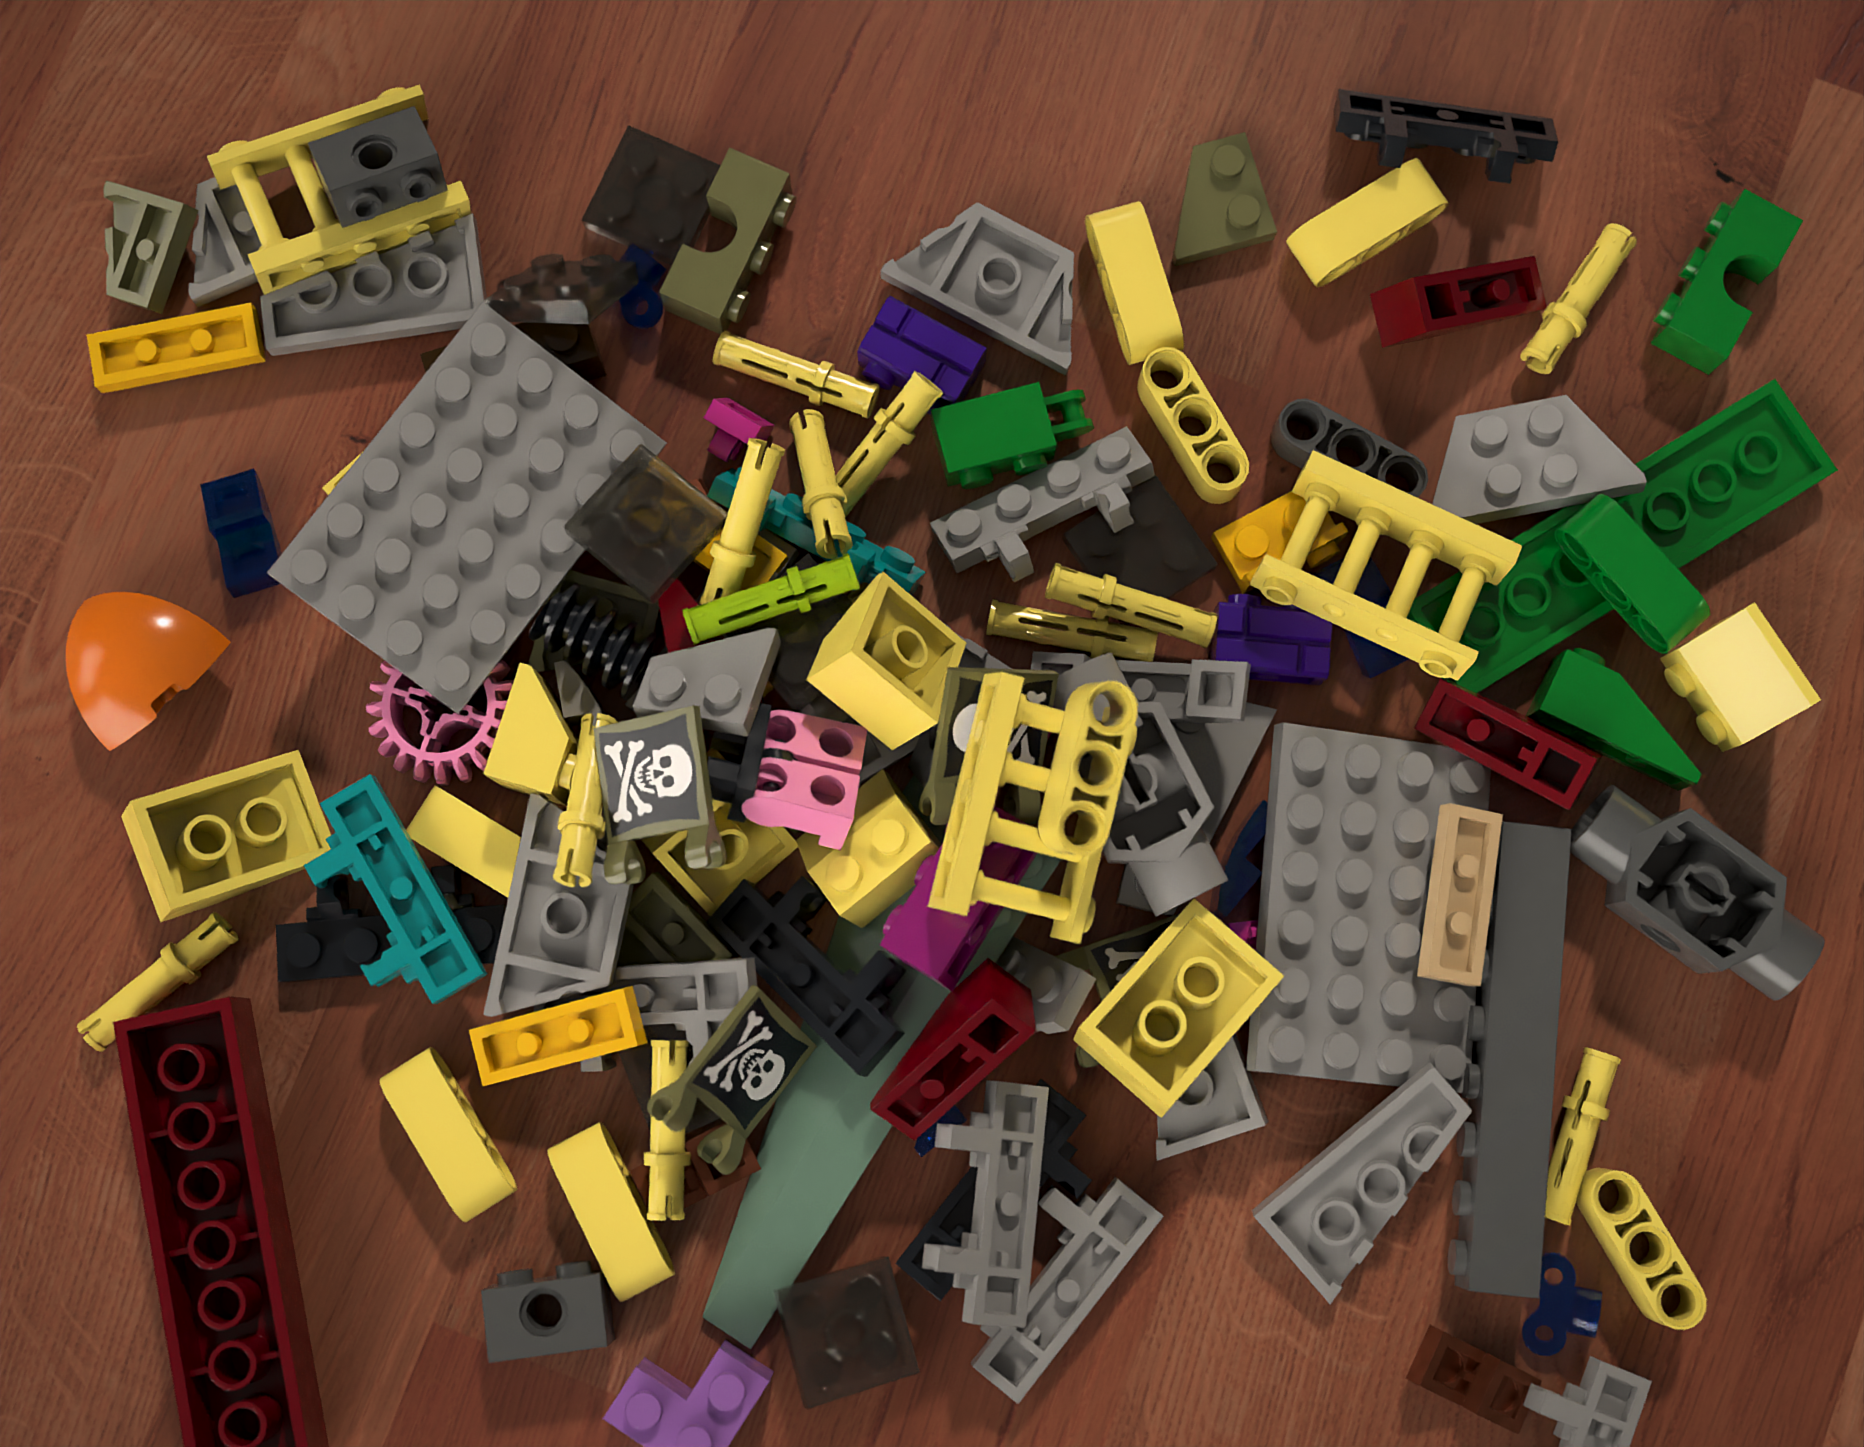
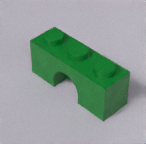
[1651,189,1804,375]

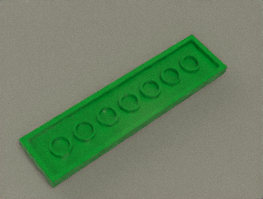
[1407,379,1838,693]

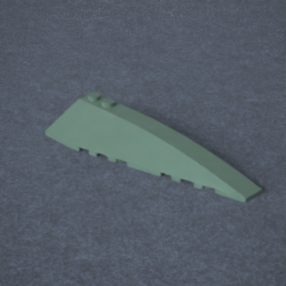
[702,775,1061,1349]

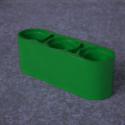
[1554,494,1711,654]

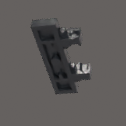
[1334,89,1559,184]
[276,865,507,983]
[707,875,906,1077]
[895,1079,1092,1301]

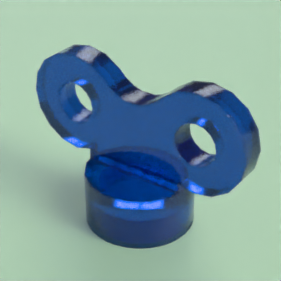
[583,243,667,329]
[1522,1253,1602,1356]

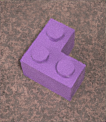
[603,1339,774,1447]

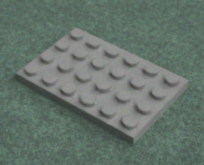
[267,302,667,715]
[1246,722,1491,1093]

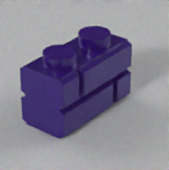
[857,296,987,415]
[1209,594,1332,685]

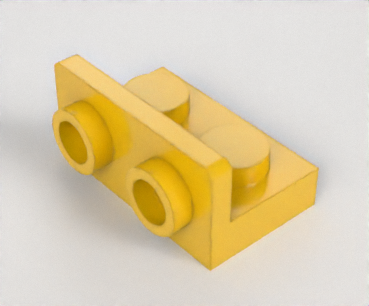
[1211,491,1348,594]

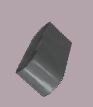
[1270,399,1428,498]

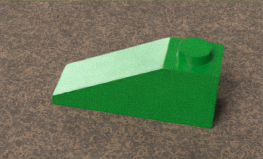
[1526,648,1701,791]

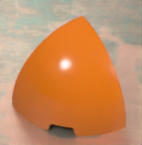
[65,592,231,751]

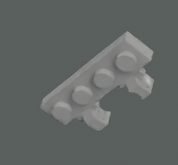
[930,426,1155,582]
[534,957,757,1072]
[922,1080,1049,1328]
[971,1177,1163,1404]
[1523,1356,1652,1447]

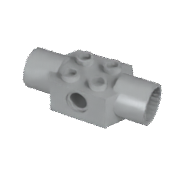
[1053,653,1228,917]

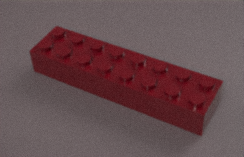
[113,996,329,1447]

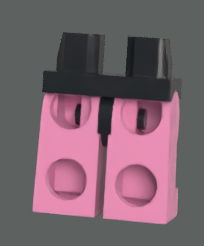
[707,703,868,850]

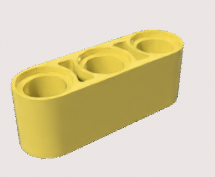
[1286,158,1449,288]
[1085,201,1184,365]
[1137,347,1249,504]
[1038,681,1138,856]
[406,785,521,898]
[379,1047,517,1222]
[547,1122,675,1302]
[1576,1168,1707,1330]

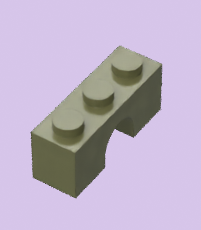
[659,147,797,335]

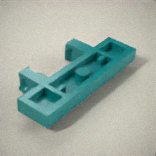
[707,467,926,596]
[304,774,488,1004]

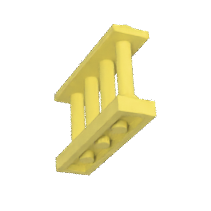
[207,85,471,295]
[1249,450,1522,681]
[928,672,1137,944]

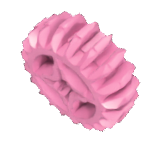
[366,660,514,786]

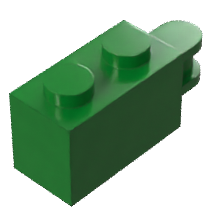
[931,382,1094,489]

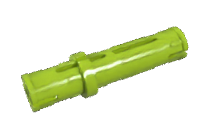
[682,553,860,645]

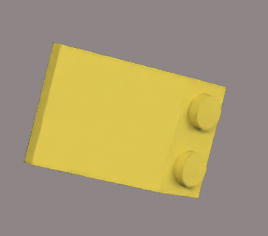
[121,750,331,922]
[1073,898,1284,1118]

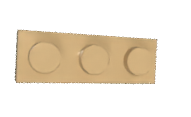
[1417,803,1503,986]

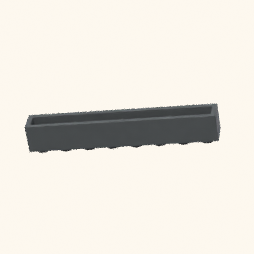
[1448,821,1572,1299]

